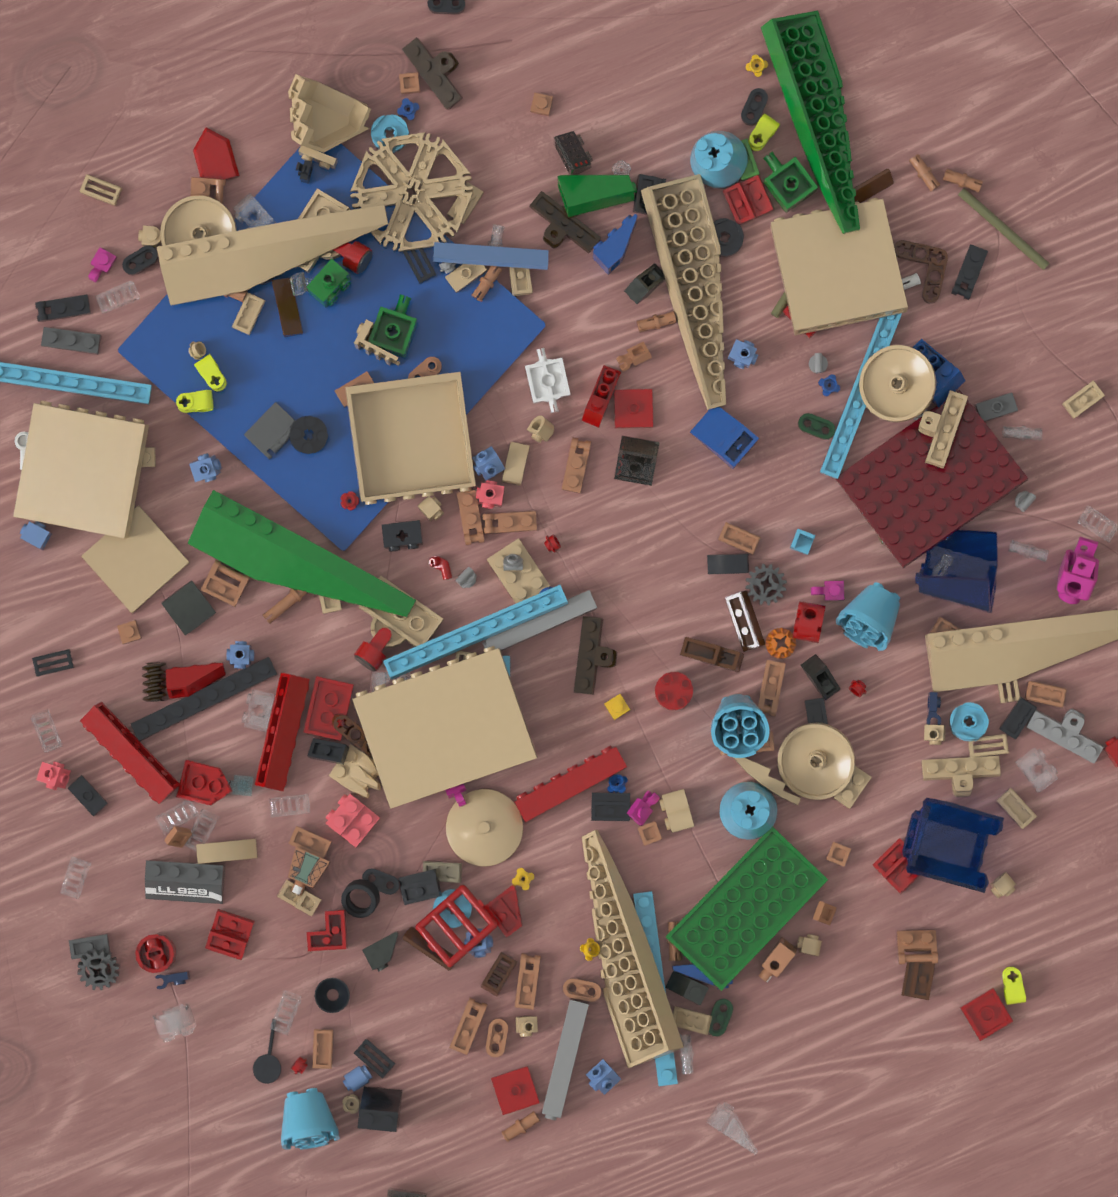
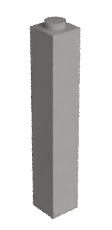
[482,590,597,651]
[542,999,589,1120]

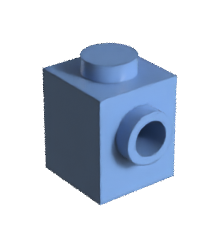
[20,521,52,550]

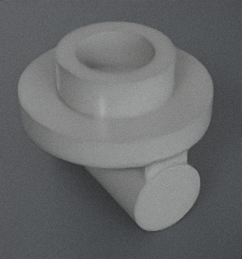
[809,353,828,374]
[1015,491,1036,512]
[503,554,523,571]
[455,566,477,588]

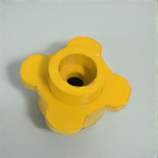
[746,54,768,77]
[512,868,534,890]
[580,938,600,961]

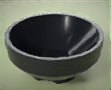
[314,978,350,1013]

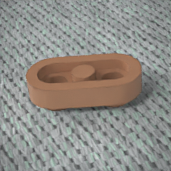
[408,357,442,379]
[563,978,601,1002]
[486,1018,508,1057]

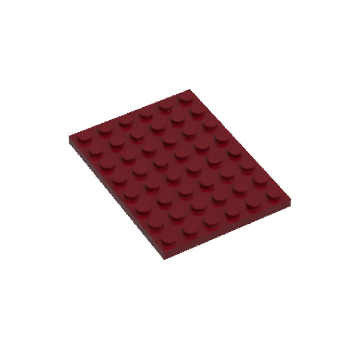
[836,390,1028,568]

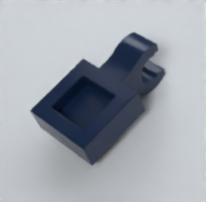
[926,692,941,725]
[155,971,190,989]

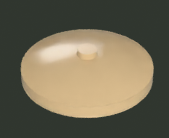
[160,196,237,246]
[859,345,936,422]
[778,723,855,800]
[446,789,523,866]

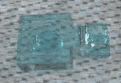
[227,775,253,796]

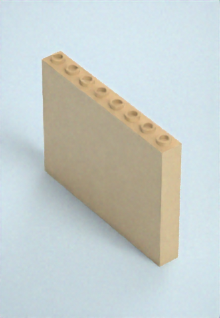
[353,646,537,809]

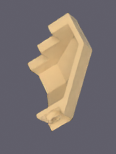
[288,74,371,153]

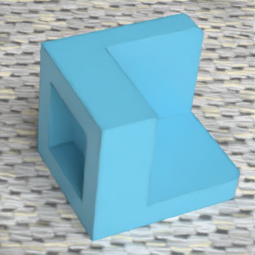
[790,529,816,555]

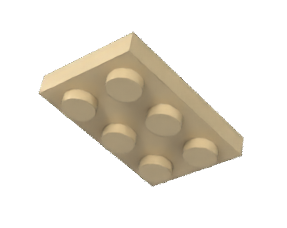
[487,538,550,603]

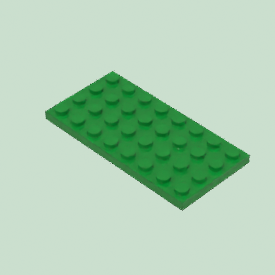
[665,826,828,991]

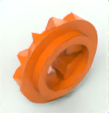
[765,628,796,659]

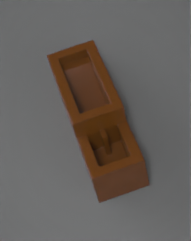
[680,637,744,672]

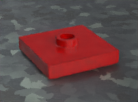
[614,389,653,428]
[960,988,1013,1041]
[491,1066,540,1115]

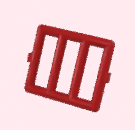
[415,885,498,967]

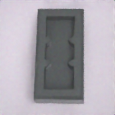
[975,393,1018,422]

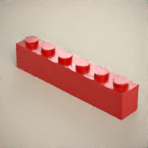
[255,673,310,792]
[80,702,181,804]
[515,745,627,822]

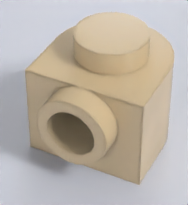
[138,225,161,248]
[527,416,554,443]
[418,496,444,522]
[924,725,945,745]
[990,872,1016,898]
[797,934,822,956]
[516,1016,538,1037]

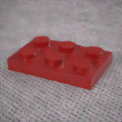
[304,676,354,741]

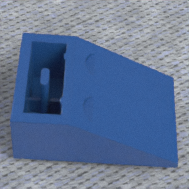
[593,214,637,275]
[912,339,965,407]
[690,407,759,469]

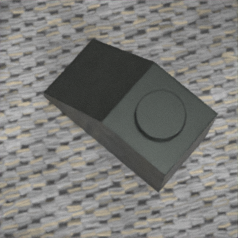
[624,263,665,304]
[801,654,841,700]
[362,931,399,972]
[665,970,709,1005]

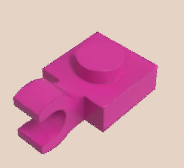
[88,247,117,283]
[811,581,844,601]
[445,784,466,807]
[627,791,660,826]

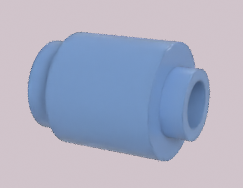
[343,1065,373,1092]

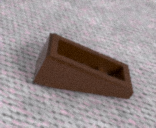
[481,952,518,997]

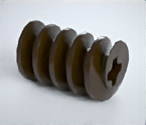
[142,662,167,702]

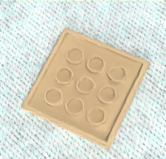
[81,505,190,614]

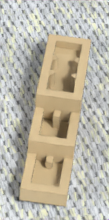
[734,758,801,805]

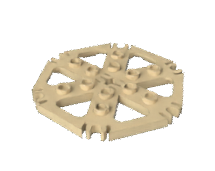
[350,132,473,252]

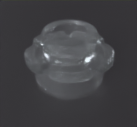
[612,160,631,175]

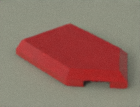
[193,127,240,180]
[176,760,232,806]

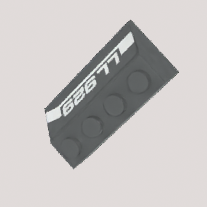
[145,860,225,904]

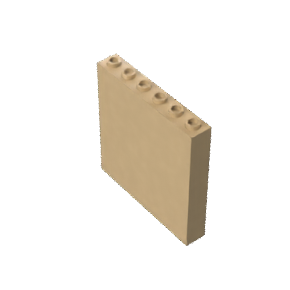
[771,198,908,335]
[345,372,476,505]
[13,400,149,538]

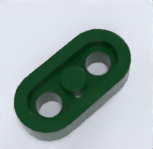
[798,413,835,440]
[709,999,733,1036]

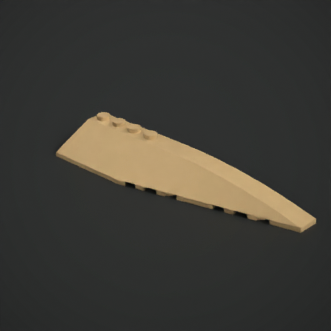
[641,174,726,410]
[157,205,388,306]
[925,610,1118,692]
[582,830,684,1068]

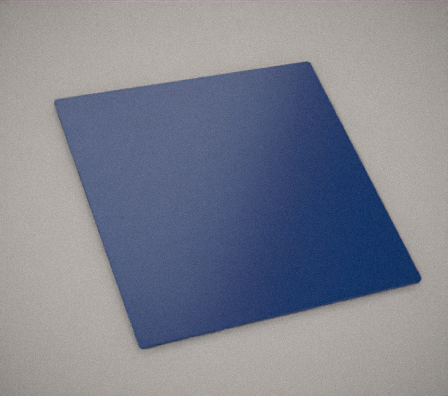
[118,144,545,551]

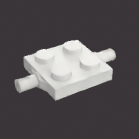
[525,348,571,413]

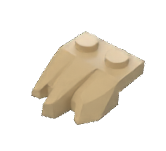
[329,744,382,799]

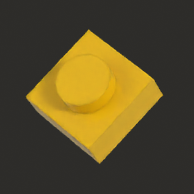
[604,694,630,720]

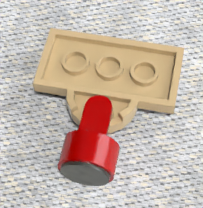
[298,189,373,274]
[354,576,444,672]

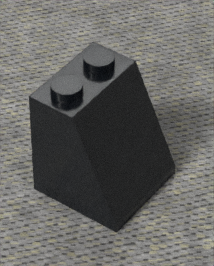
[357,1086,403,1132]

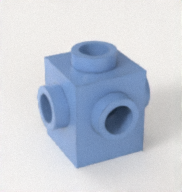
[728,339,758,369]
[472,446,505,480]
[189,453,222,482]
[226,641,254,669]
[464,929,493,958]
[586,1059,621,1095]

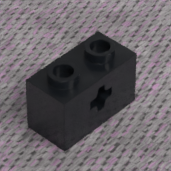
[382,520,423,552]

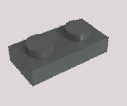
[69,934,110,959]

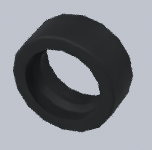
[341,879,380,918]

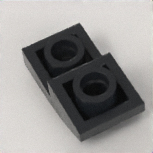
[707,554,749,574]

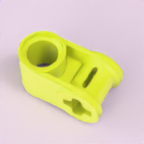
[748,113,780,151]
[194,354,227,392]
[176,390,214,413]
[1002,966,1026,1005]

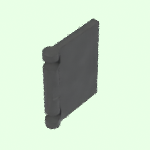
[244,402,295,460]

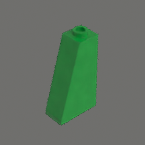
[557,175,637,217]

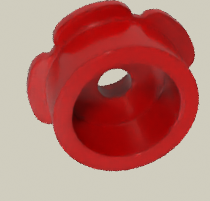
[340,491,359,510]
[544,534,561,553]
[849,680,867,697]
[291,1057,308,1075]

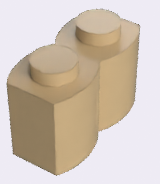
[659,789,694,833]

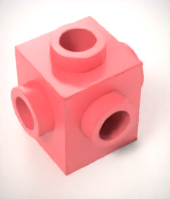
[476,480,504,509]
[36,761,71,790]

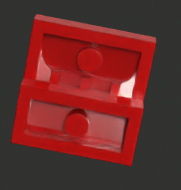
[723,175,775,225]
[872,838,928,894]
[205,909,255,960]

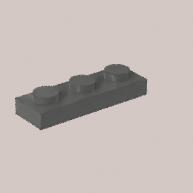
[41,327,101,354]

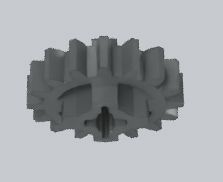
[745,564,787,606]
[77,948,120,990]

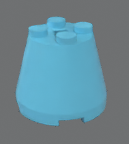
[690,131,748,189]
[836,582,901,651]
[711,694,769,758]
[719,782,777,840]
[281,1088,340,1150]

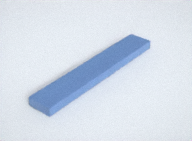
[433,242,549,270]

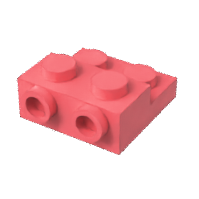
[326,794,380,848]

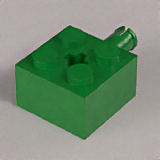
[763,151,818,213]
[306,258,351,307]
[368,294,418,358]

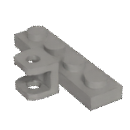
[1026,708,1104,763]

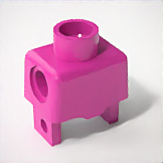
[1057,537,1099,604]

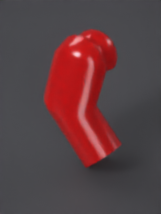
[429,556,452,580]

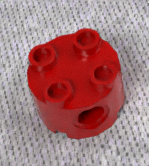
[792,601,826,643]
[655,672,693,711]
[135,934,176,973]

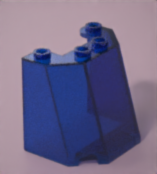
[915,530,998,613]
[902,798,1004,893]

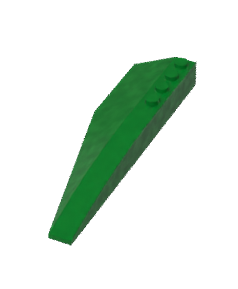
[761,10,860,234]
[187,490,416,617]

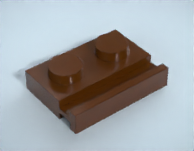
[901,962,935,1000]

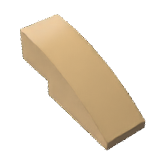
[196,839,258,864]

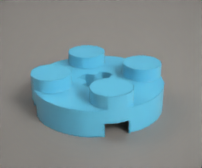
[371,114,409,153]
[950,702,989,742]
[433,889,472,928]

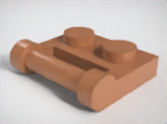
[190,177,226,204]
[201,560,250,607]
[897,930,938,965]

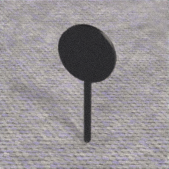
[253,1018,281,1084]

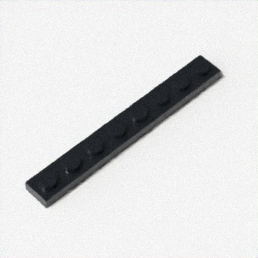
[131,657,277,741]

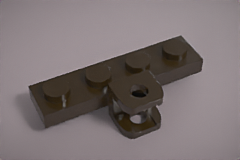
[402,37,463,110]
[529,191,601,253]
[574,616,617,695]

